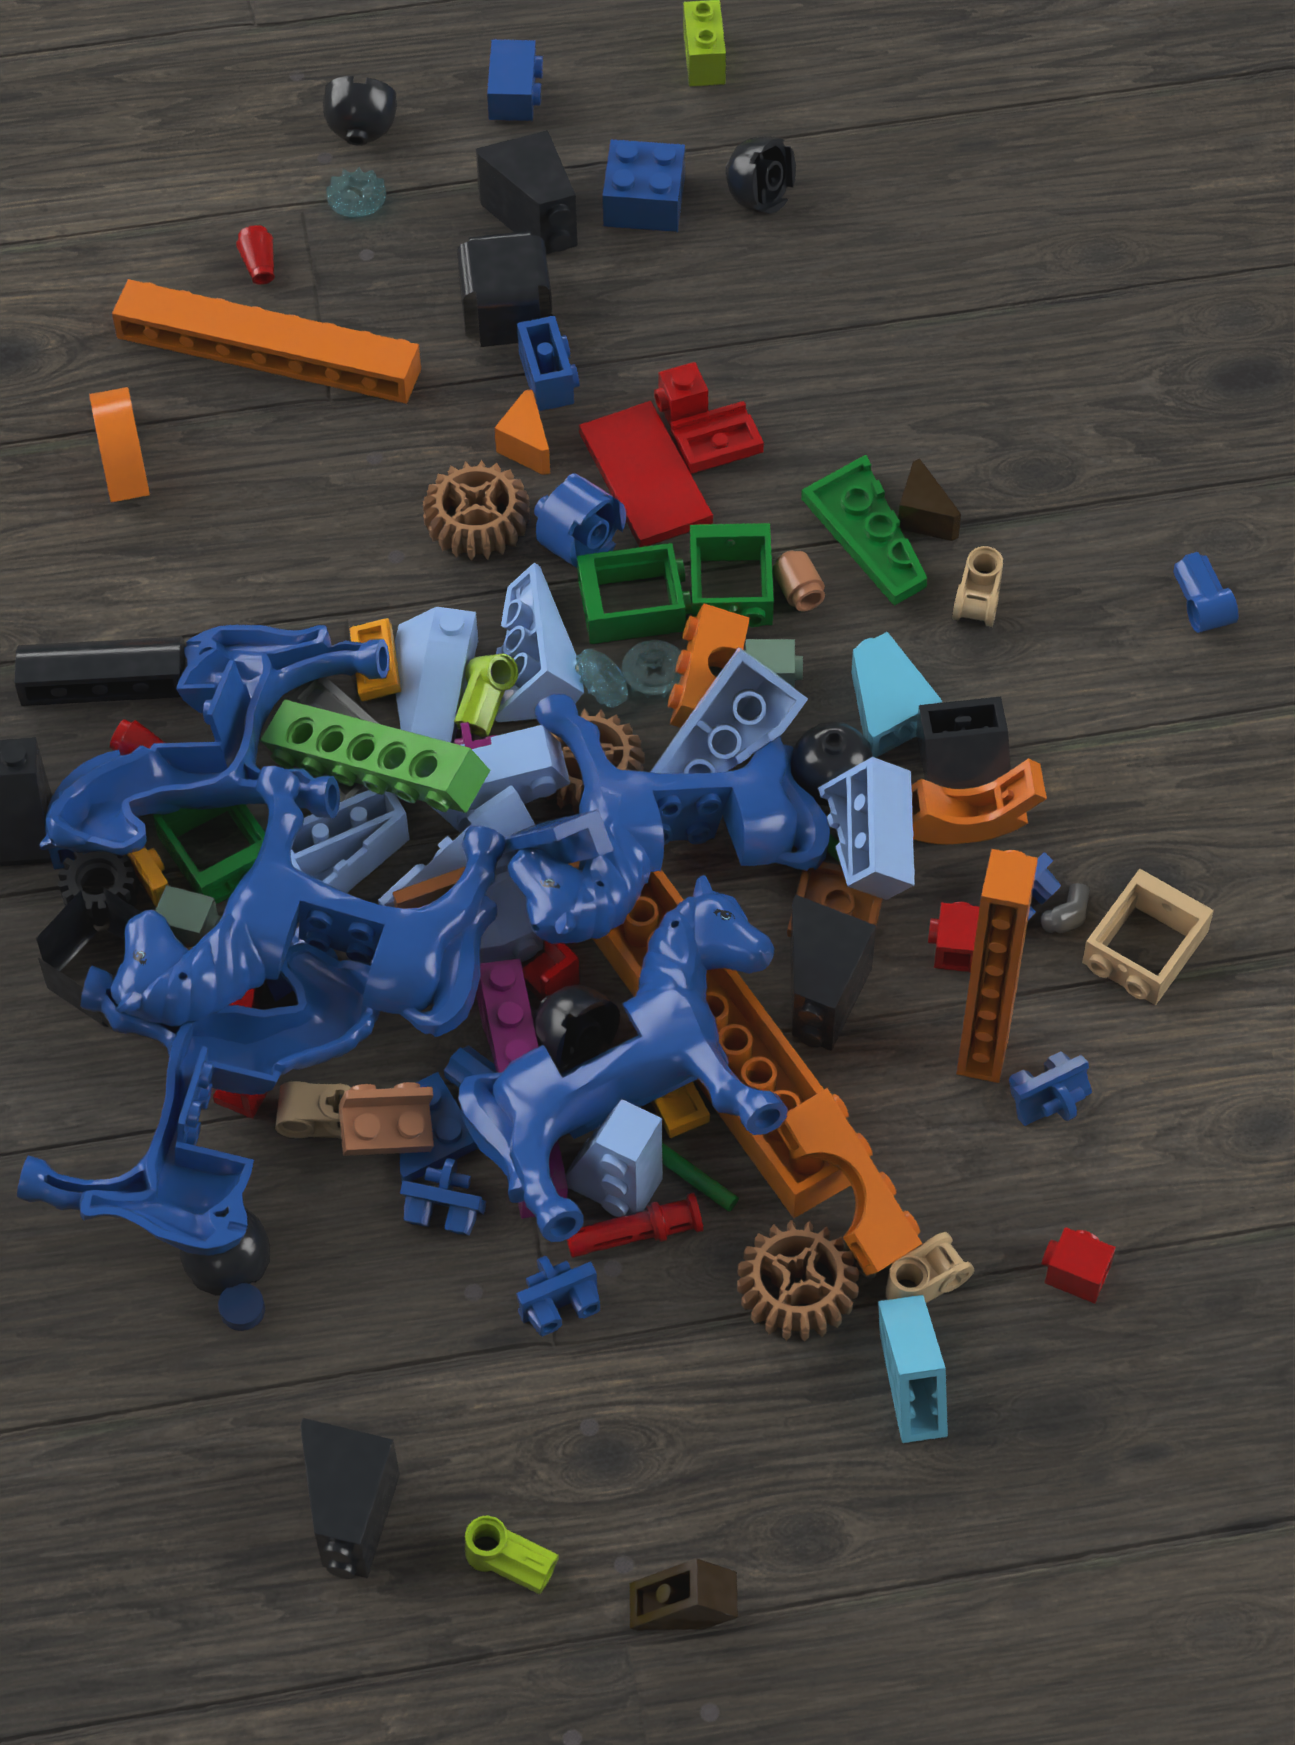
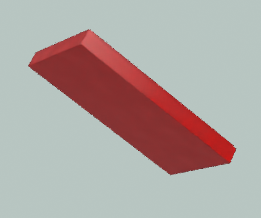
[579,401,713,547]

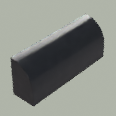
[14,636,185,706]

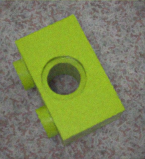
[683,0,726,86]

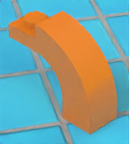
[89,387,150,502]
[911,758,1047,845]

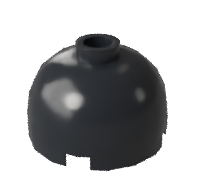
[323,76,397,146]
[726,136,796,214]
[791,721,873,806]
[534,984,620,1072]
[180,1207,270,1296]

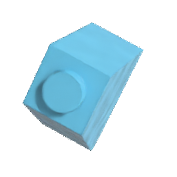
[851,632,942,758]
[878,1295,948,1443]

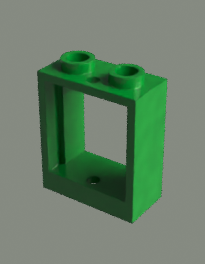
[690,523,774,627]
[577,543,692,644]
[153,804,265,904]

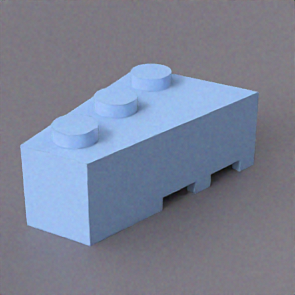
[432,725,570,833]
[818,757,915,900]
[291,790,409,893]
[565,1099,663,1217]

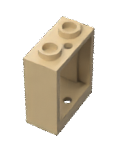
[1082,869,1214,1005]

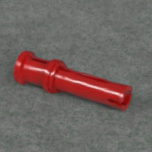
[567,1192,704,1258]

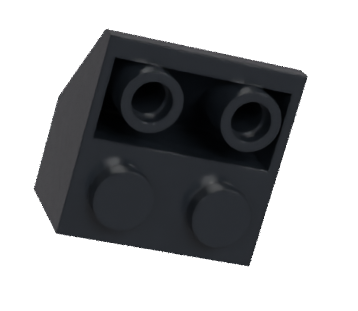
[916,696,1011,789]

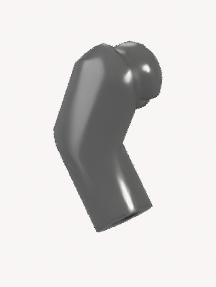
[1041,883,1090,934]

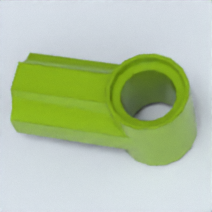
[454,653,518,737]
[465,1516,559,1595]

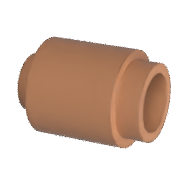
[772,551,825,611]

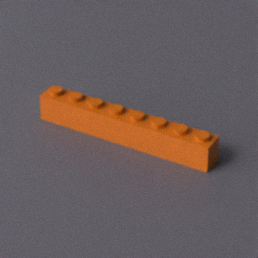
[112,279,421,404]
[957,849,1038,1083]

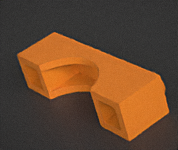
[777,1088,923,1276]

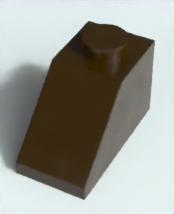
[629,1558,738,1631]

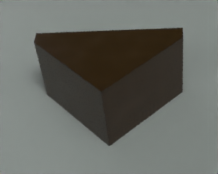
[898,458,961,541]

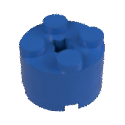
[534,473,626,568]

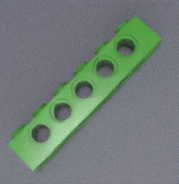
[260,699,490,813]

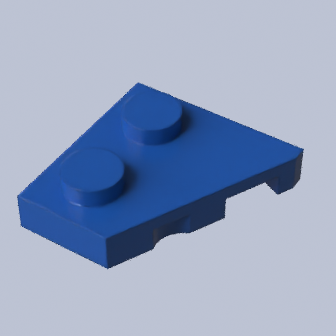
[400,1072,478,1182]

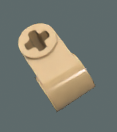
[952,546,1003,627]
[275,1081,351,1139]
[886,1232,974,1303]

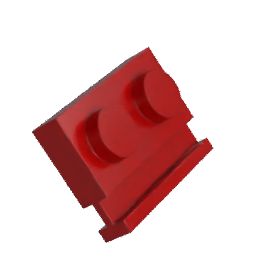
[671,401,764,474]

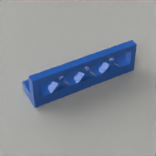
[504,809,614,864]

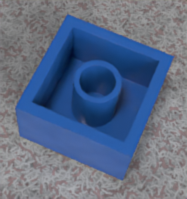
[602,139,685,232]

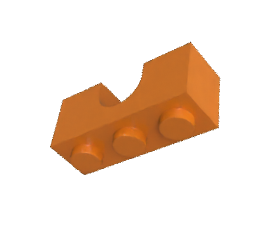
[668,603,750,728]

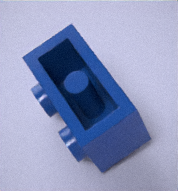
[487,39,543,121]
[517,316,579,411]

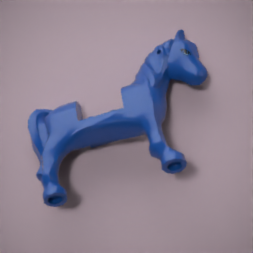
[40,625,390,856]
[507,694,830,944]
[110,766,506,1037]
[458,875,788,1242]
[17,943,381,1255]

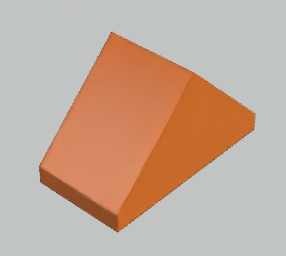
[495,389,550,475]

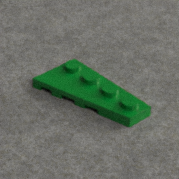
[801,455,927,606]

